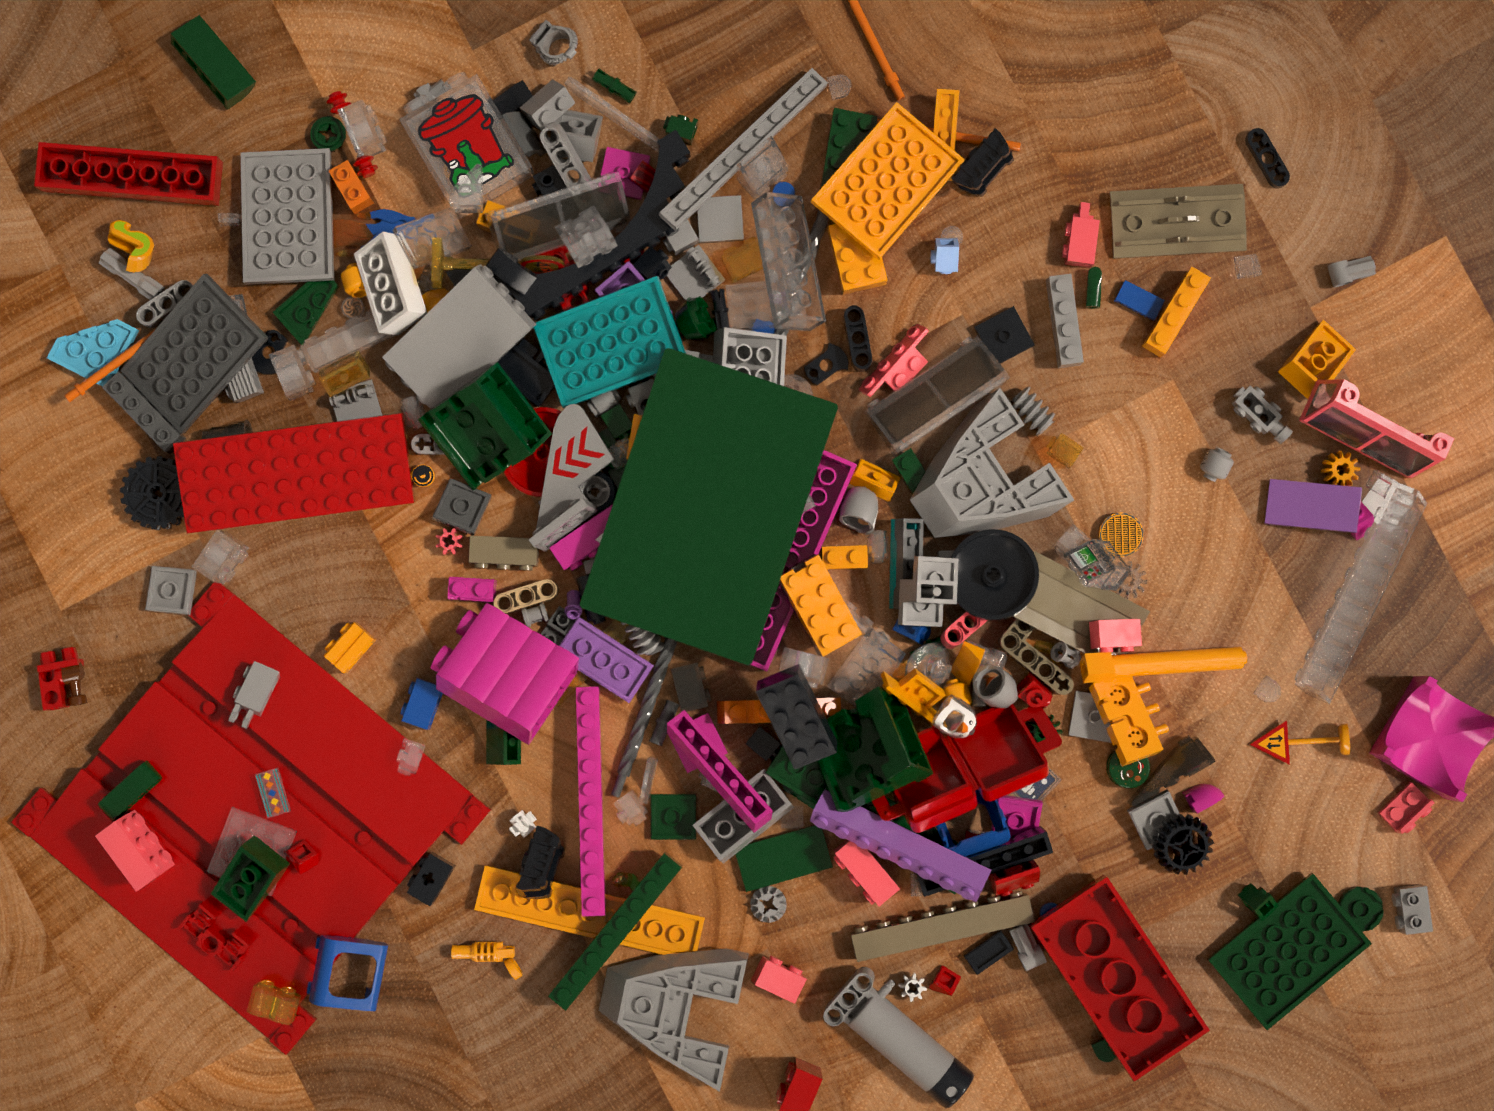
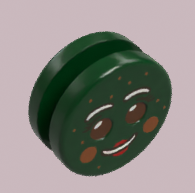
[1106,750,1150,788]

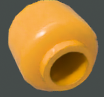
[341,263,367,298]
[942,679,972,714]

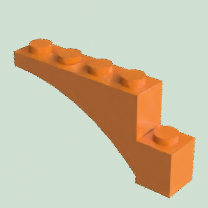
[717,697,841,724]

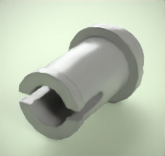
[972,679,986,707]

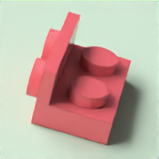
[1378,782,1434,834]

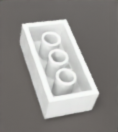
[354,232,427,335]

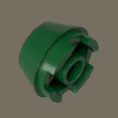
[675,296,716,340]

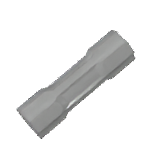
[99,248,165,300]

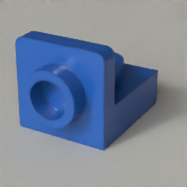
[892,619,932,645]

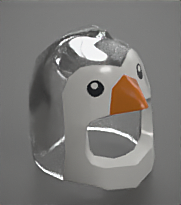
[932,694,977,738]

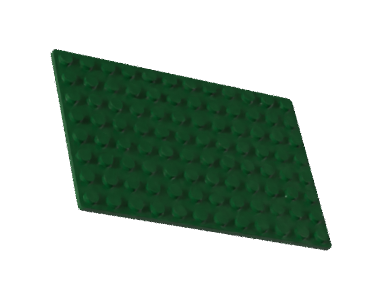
[580,348,838,665]

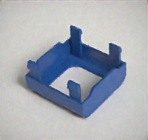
[936,790,1010,857]
[306,935,388,1011]

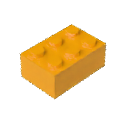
[827,224,888,295]

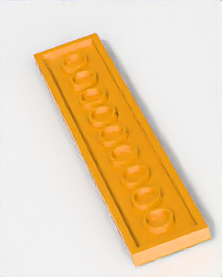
[474,865,705,955]

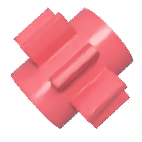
[436,528,463,555]

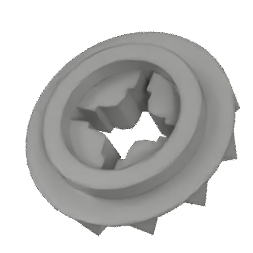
[750,886,787,923]

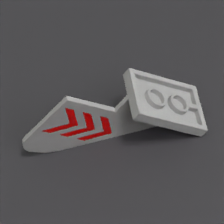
[529,404,614,551]

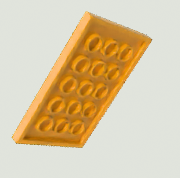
[810,102,965,260]

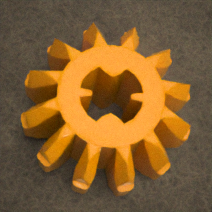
[1320,451,1361,486]

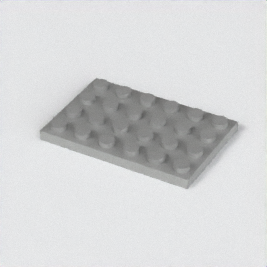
[241,148,334,285]

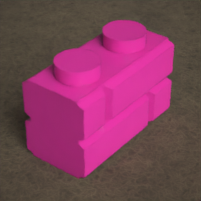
[448,577,497,603]

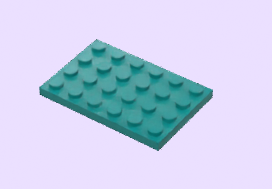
[534,276,686,409]

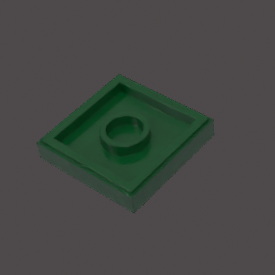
[651,794,696,840]

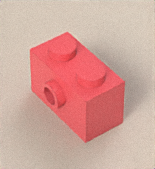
[1089,619,1142,653]
[751,956,807,1004]

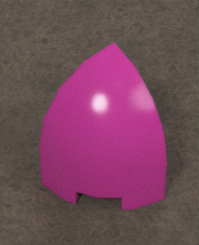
[1182,784,1225,814]

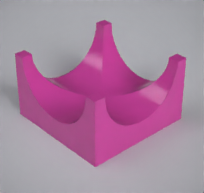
[1369,676,1494,802]

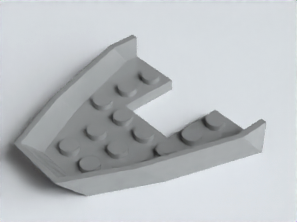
[910,388,1074,538]
[599,948,749,1092]

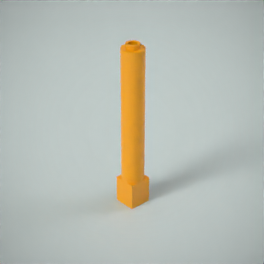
[1079,647,1247,683]

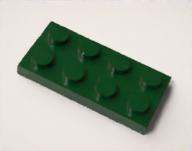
[820,108,878,189]

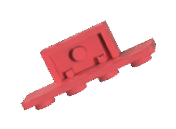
[859,324,929,397]

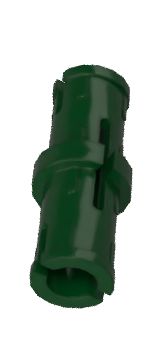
[592,68,637,104]

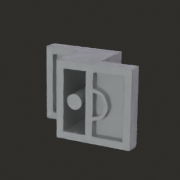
[898,556,958,627]

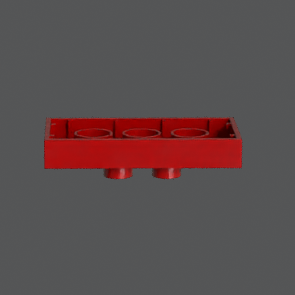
[1028,875,1210,1082]

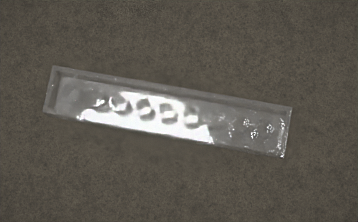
[1295,481,1427,704]

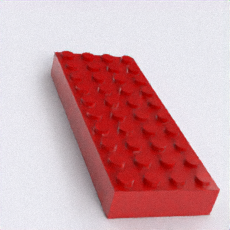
[173,413,415,534]

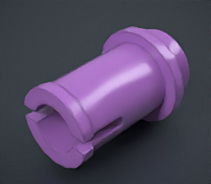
[564,590,582,619]

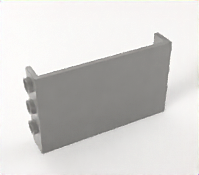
[382,264,537,409]

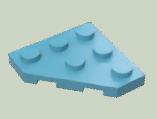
[47,319,139,387]

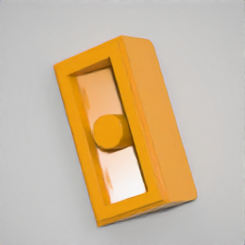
[850,459,901,502]
[950,641,985,687]

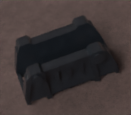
[951,128,1014,197]
[516,826,565,899]

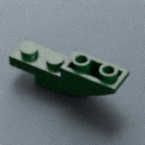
[891,448,926,495]

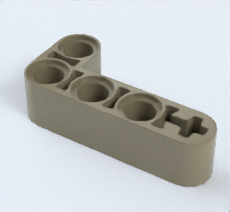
[998,618,1074,695]

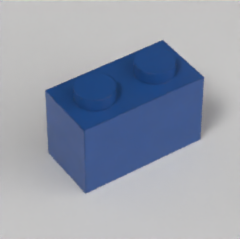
[400,678,443,730]

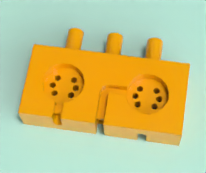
[1089,677,1169,767]

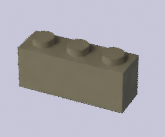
[469,536,539,571]

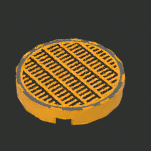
[1098,512,1144,557]

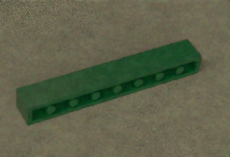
[548,852,683,1011]

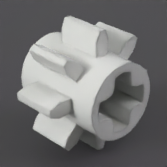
[509,810,537,838]
[898,972,927,1002]

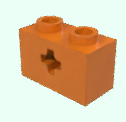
[329,160,374,214]

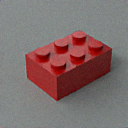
[776,1057,823,1111]

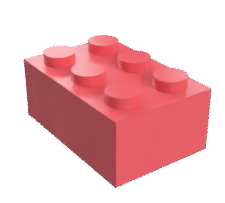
[95,810,175,892]
[833,839,900,907]

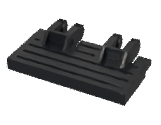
[498,338,555,407]

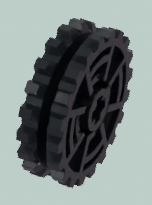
[120,456,184,530]

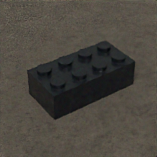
[756,664,838,769]

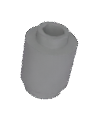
[587,389,622,418]

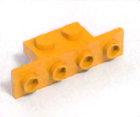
[880,668,946,728]

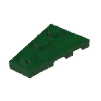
[273,280,339,346]

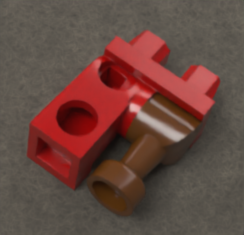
[37,647,87,711]

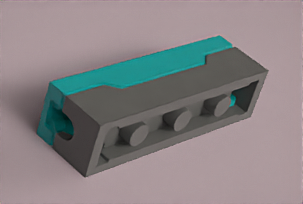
[889,518,924,609]

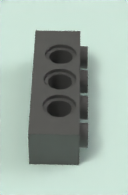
[102,372,187,454]

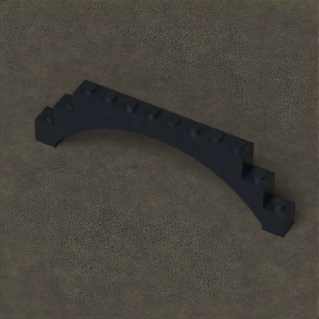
[446,130,691,320]

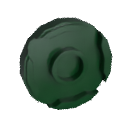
[1338,886,1384,932]

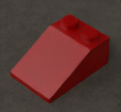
[988,860,1040,896]

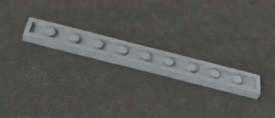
[659,68,828,231]

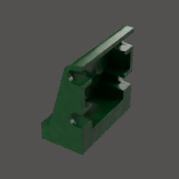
[418,362,552,490]
[818,686,934,812]

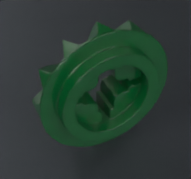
[310,116,346,152]

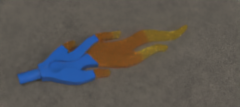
[333,209,435,256]

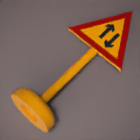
[1249,720,1350,765]

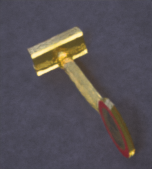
[431,238,564,288]

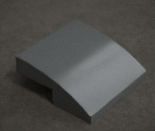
[502,112,547,158]

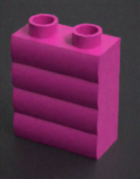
[431,603,579,745]

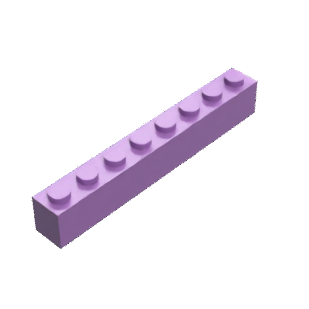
[810,789,991,902]

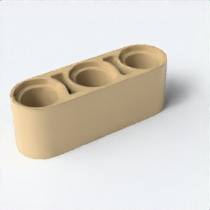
[494,579,559,614]

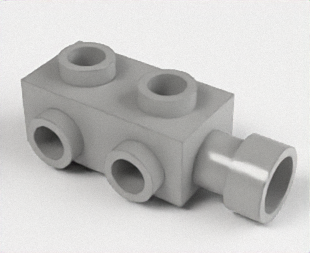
[1231,386,1293,444]

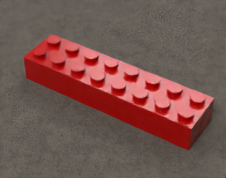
[34,142,223,206]

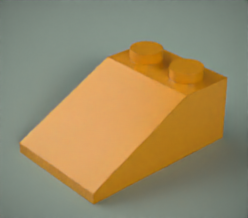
[1278,320,1356,399]

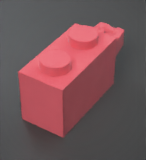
[1062,202,1100,268]

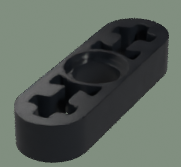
[1245,128,1290,188]

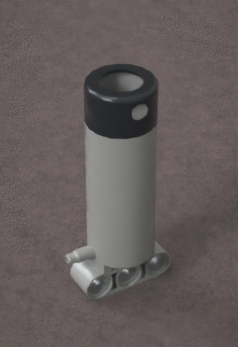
[823,967,974,1109]

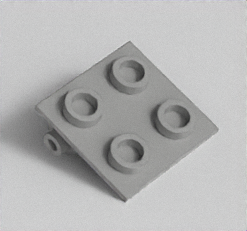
[667,245,725,300]
[329,379,382,421]

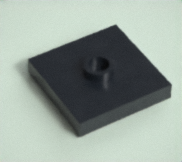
[974,306,1035,367]

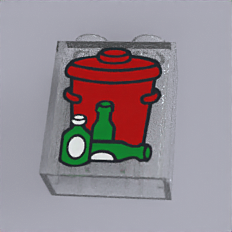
[399,72,535,219]

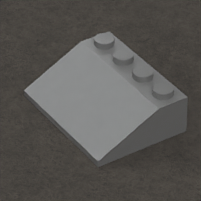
[713,327,787,386]

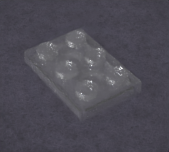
[392,207,472,269]

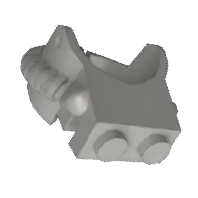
[529,20,578,66]

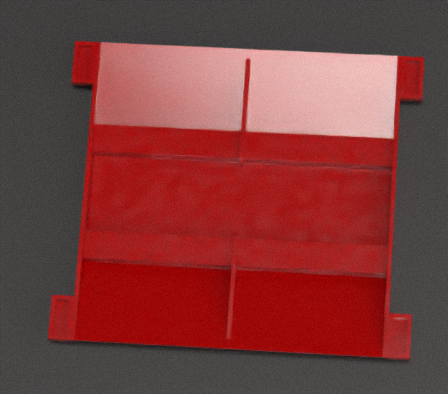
[11,580,491,1055]

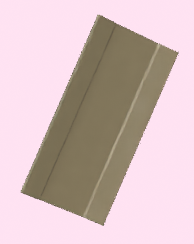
[1109,184,1247,259]
[1013,551,1150,655]

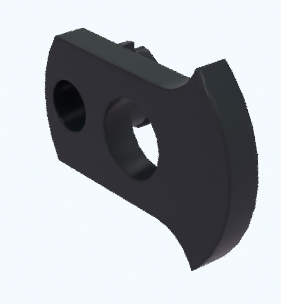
[252,330,288,375]
[804,343,848,386]

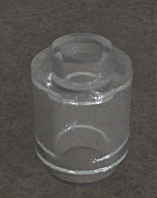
[400,395,426,430]
[867,530,889,564]

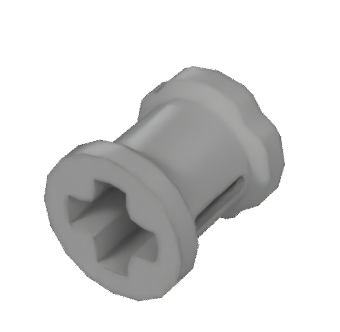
[521,602,549,627]
[1051,642,1081,669]

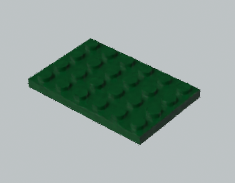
[1207,872,1372,1030]

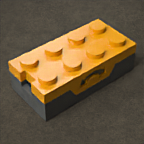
[779,554,862,657]

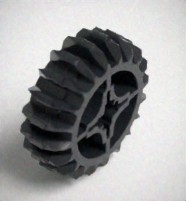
[1152,814,1214,875]

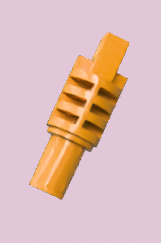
[451,942,515,962]

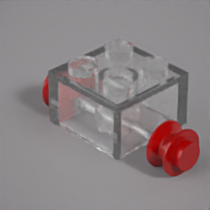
[326,91,387,178]

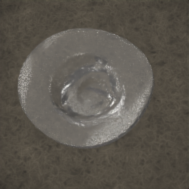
[905,643,952,688]

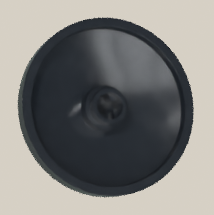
[951,529,1039,621]

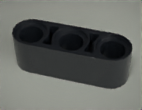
[843,305,872,372]

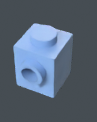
[930,238,959,274]

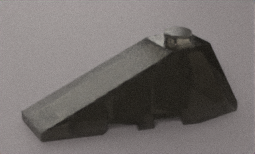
[1128,735,1216,806]

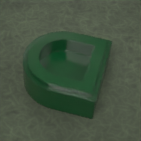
[1090,1038,1116,1062]

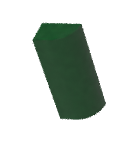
[171,15,256,110]

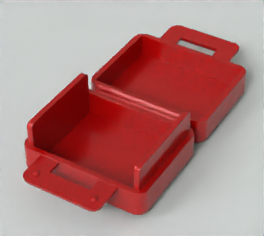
[872,704,1062,833]

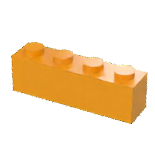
[1142,267,1211,358]

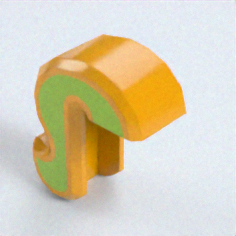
[108,220,154,273]

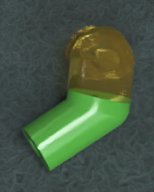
[612,872,640,891]

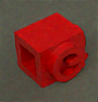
[1017,672,1053,709]

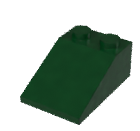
[211,835,290,922]

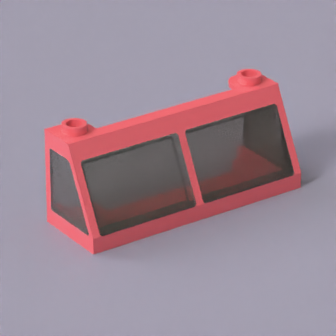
[1299,379,1454,478]

